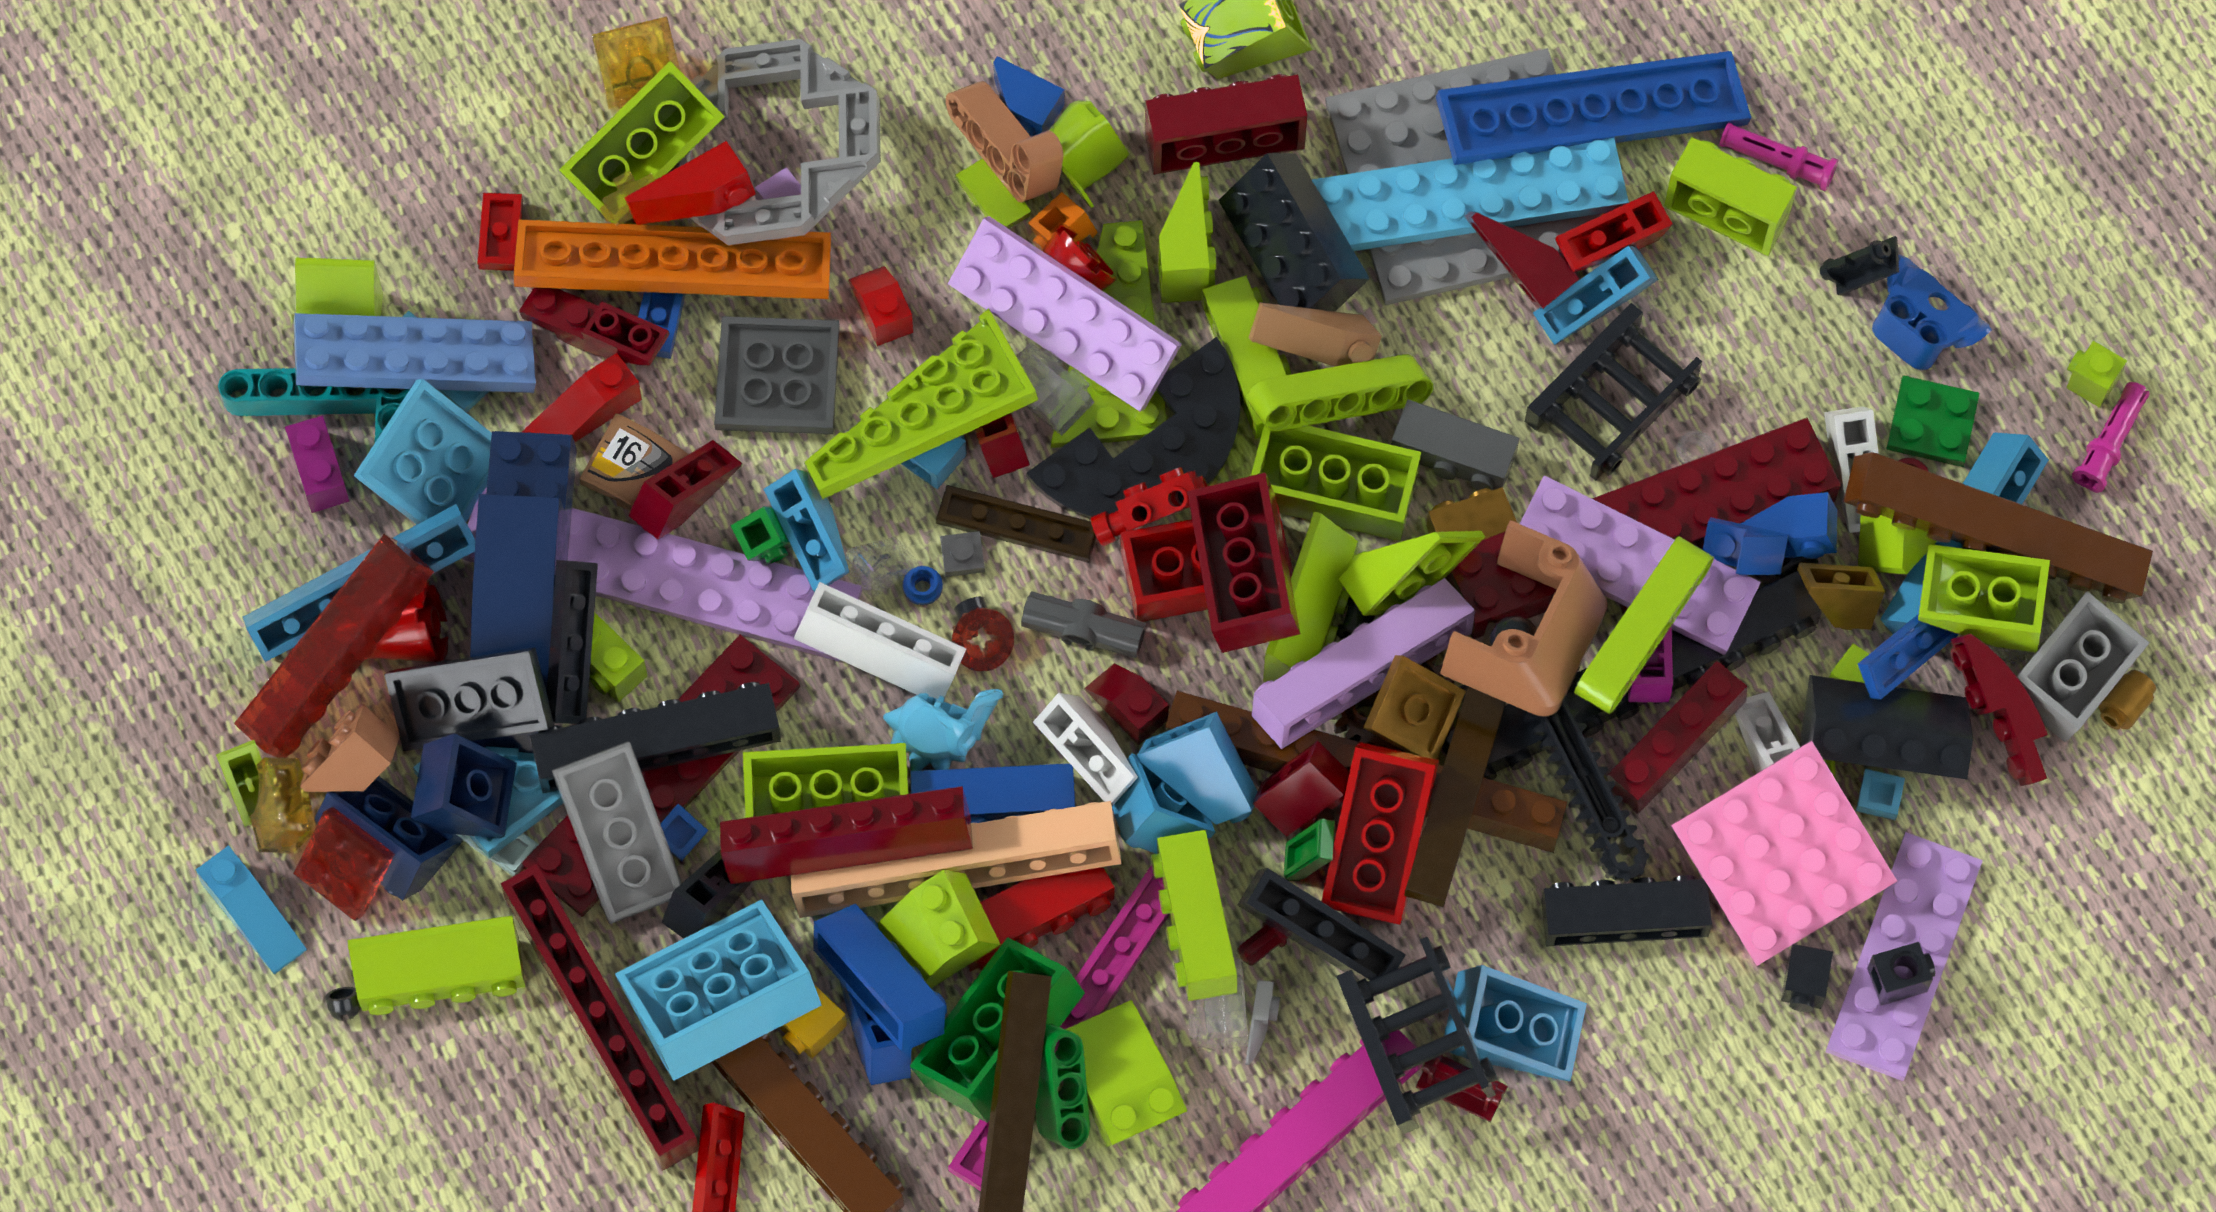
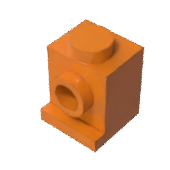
[1028,192,1098,251]

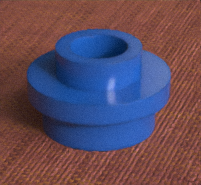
[903,566,943,605]

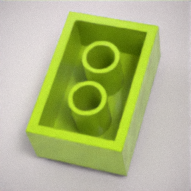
[1664,137,1797,256]

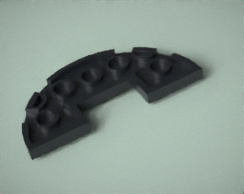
[1026,337,1240,519]

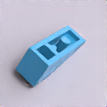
[1533,246,1659,345]
[764,469,850,592]
[196,845,307,974]

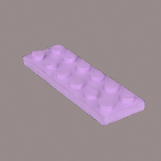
[948,216,1182,412]
[1520,475,1761,655]
[1825,832,1983,1081]

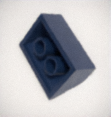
[309,776,463,901]

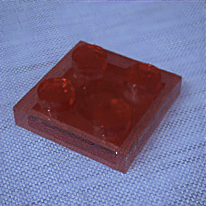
[293,807,395,921]

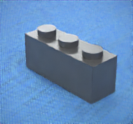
[1391,399,1520,491]

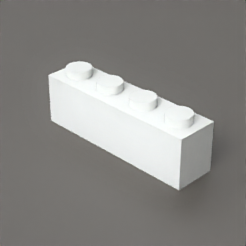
[794,582,966,699]

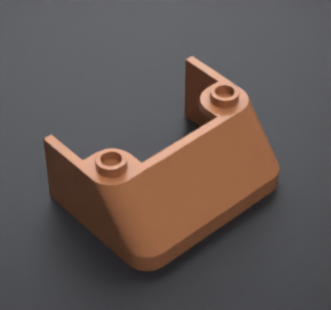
[1440,520,1608,716]

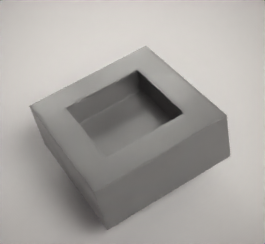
[940,531,985,577]

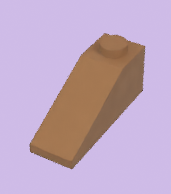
[1249,302,1382,366]

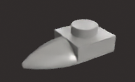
[1245,980,1280,1065]

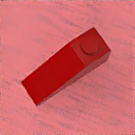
[624,141,756,225]
[1555,191,1673,273]
[522,353,642,442]

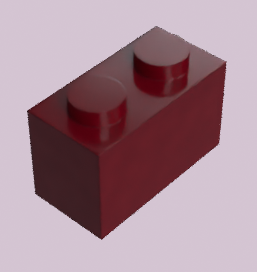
[1253,740,1350,837]

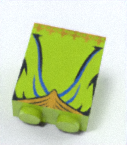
[1179,0,1312,79]

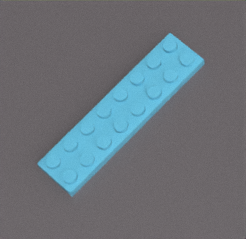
[1312,138,1629,251]

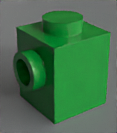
[730,506,791,565]

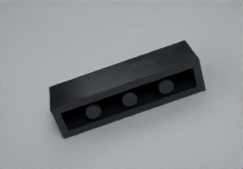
[1237,868,1406,981]
[1541,875,1712,947]

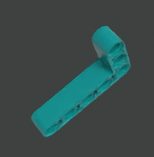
[218,368,410,442]

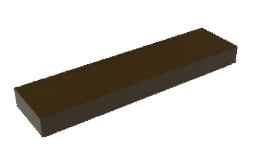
[936,485,1097,563]

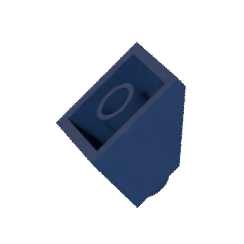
[411,733,517,838]

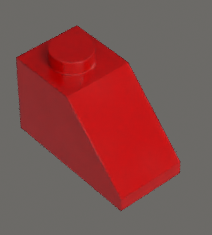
[848,266,913,346]

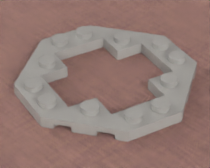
[668,39,881,245]

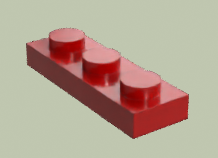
[692,1102,745,1212]

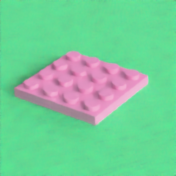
[1671,741,1897,966]

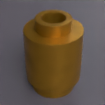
[2098,670,2156,730]

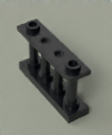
[1525,303,1703,481]
[1336,937,1498,1134]

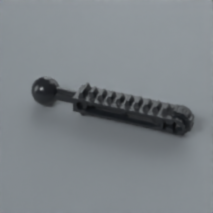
[1490,616,1649,884]

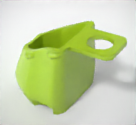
[1050,100,1130,209]

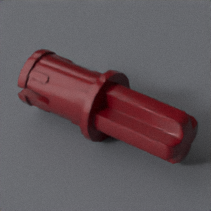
[1237,922,1289,966]

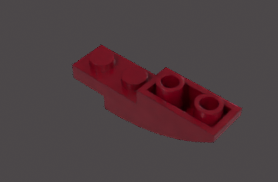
[519,288,670,366]
[1950,633,2048,786]

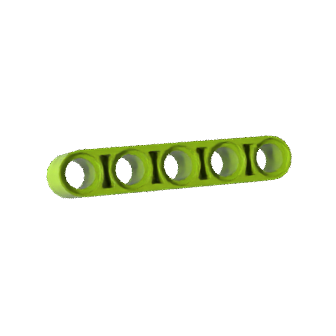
[1247,354,1434,431]
[1574,536,1714,715]

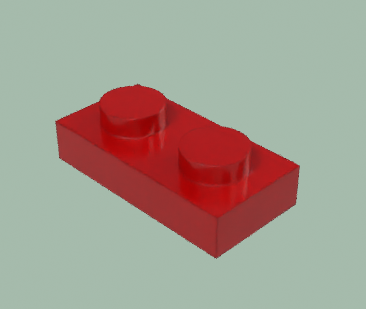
[477,193,523,271]

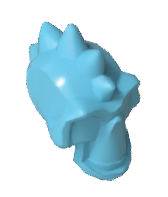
[883,689,1003,771]

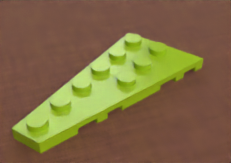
[1051,220,1167,448]
[804,308,1038,499]

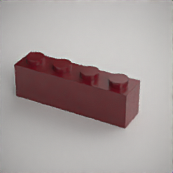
[1608,661,1747,814]

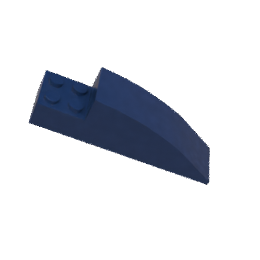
[470,431,577,753]

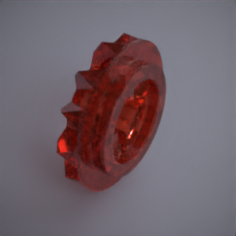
[951,607,1014,672]

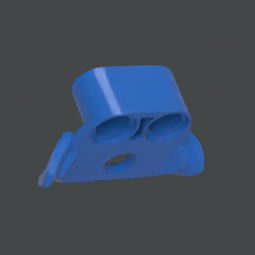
[1872,255,1992,370]

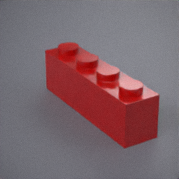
[967,867,1115,972]

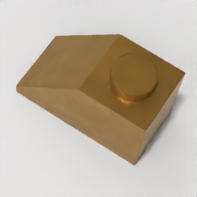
[1797,563,1885,630]

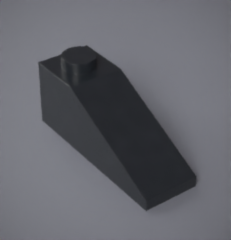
[662,849,752,939]

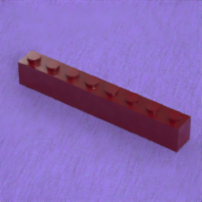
[500,864,699,1171]

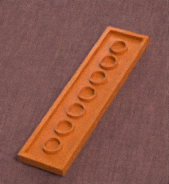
[514,220,831,299]

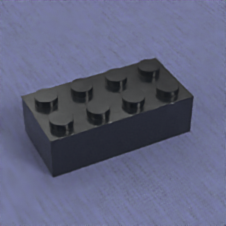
[1218,153,1370,312]

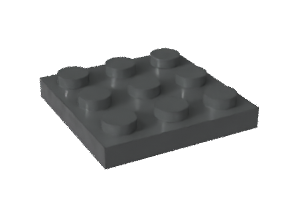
[714,316,840,434]

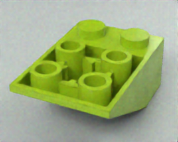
[1158,162,1216,303]

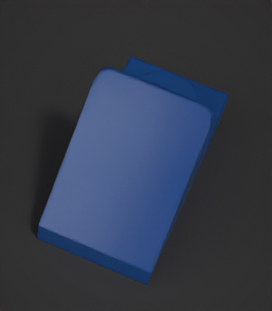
[1703,517,1789,575]

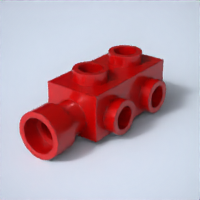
[1091,467,1208,547]

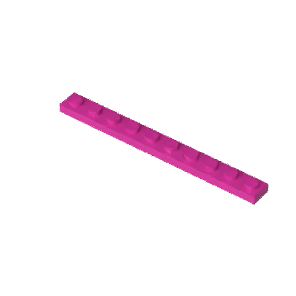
[948,864,1170,1191]

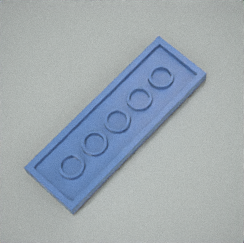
[294,313,536,393]

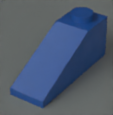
[840,982,912,1085]

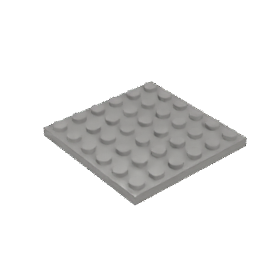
[1325,48,1601,305]

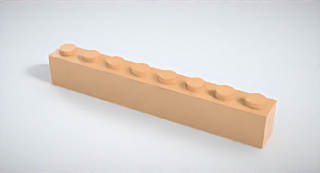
[790,801,1122,918]

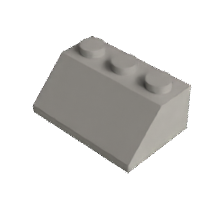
[2017,591,2150,742]

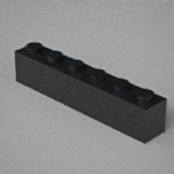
[530,682,781,793]

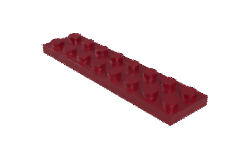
[521,634,800,917]

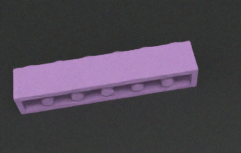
[1252,578,1475,749]

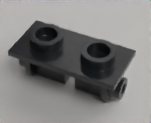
[1820,236,1899,295]

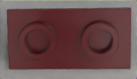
[1416,1055,1508,1123]

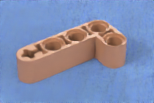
[946,81,1063,203]

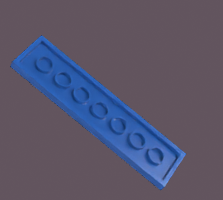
[1436,51,1751,165]

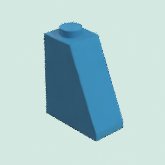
[1137,712,1258,825]

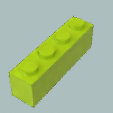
[1201,275,1291,439]
[1151,830,1237,1001]

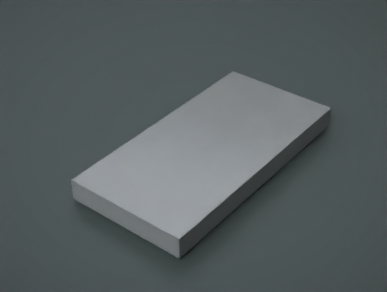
[552,742,682,924]

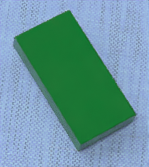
[1284,819,1335,882]

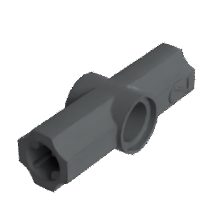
[1021,591,1146,658]

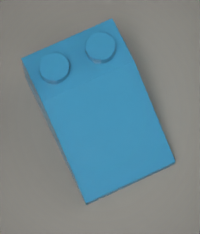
[1444,965,1587,1082]

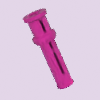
[1719,123,1839,192]
[2072,382,2150,493]

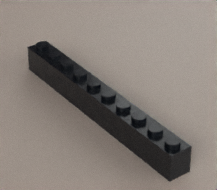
[1442,571,1822,780]

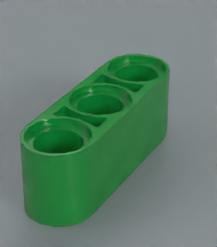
[1036,1024,1090,1149]

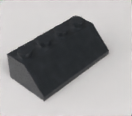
[1800,675,1973,780]

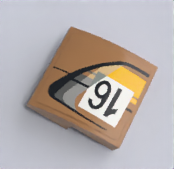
[579,413,688,511]

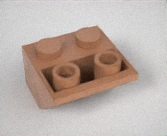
[300,704,400,792]

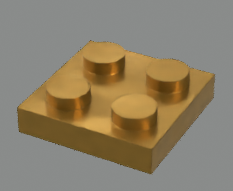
[1363,655,1466,760]

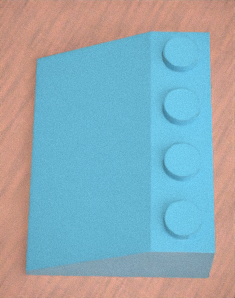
[615,899,822,1081]

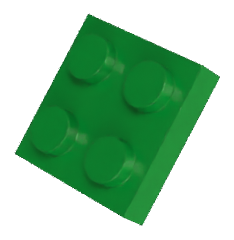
[1886,375,1980,467]

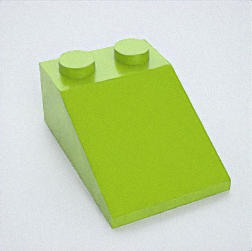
[1338,531,1485,616]
[1918,544,2050,653]
[877,869,1001,988]
[1059,1000,1188,1147]

